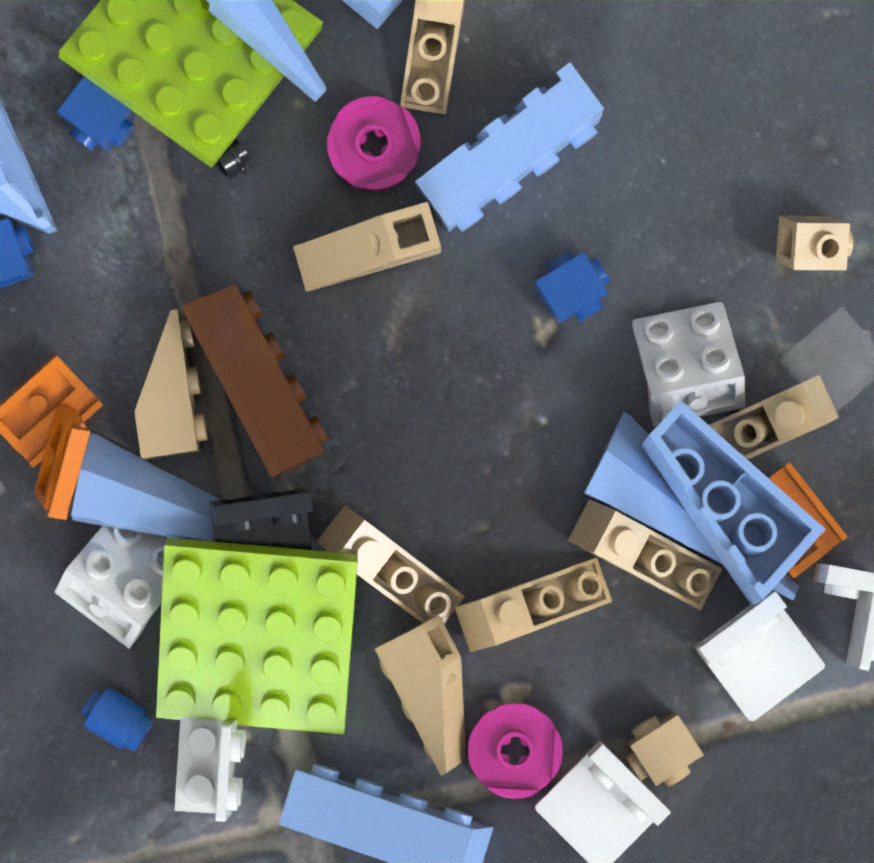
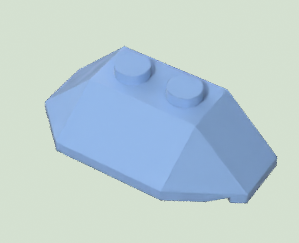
[0,99,57,234]

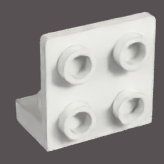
[632,302,745,427]
[54,526,166,649]
[813,563,874,671]
[694,591,825,721]
[174,717,246,822]
[535,740,671,863]

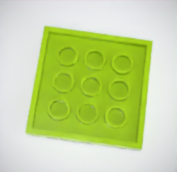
[59,0,323,168]
[156,538,358,734]

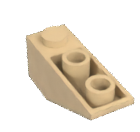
[400,0,465,115]
[293,202,441,292]
[134,309,208,460]
[709,375,839,459]
[568,499,722,610]
[317,504,465,624]
[455,558,612,652]
[375,615,466,776]

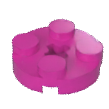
[327,96,421,192]
[468,702,563,799]

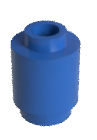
[80,686,154,752]

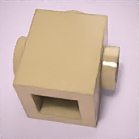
[776,215,853,270]
[626,712,704,787]

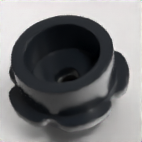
[216,138,250,180]

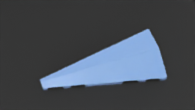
[206,0,326,102]
[583,412,799,600]
[71,433,220,542]

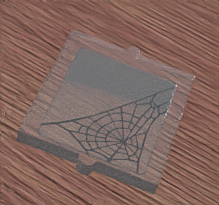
[779,306,874,412]

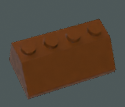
[181,284,329,479]

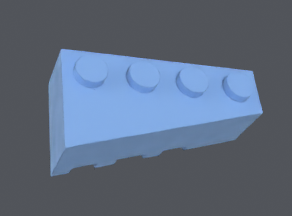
[415,62,604,232]
[641,400,825,607]
[278,763,494,863]

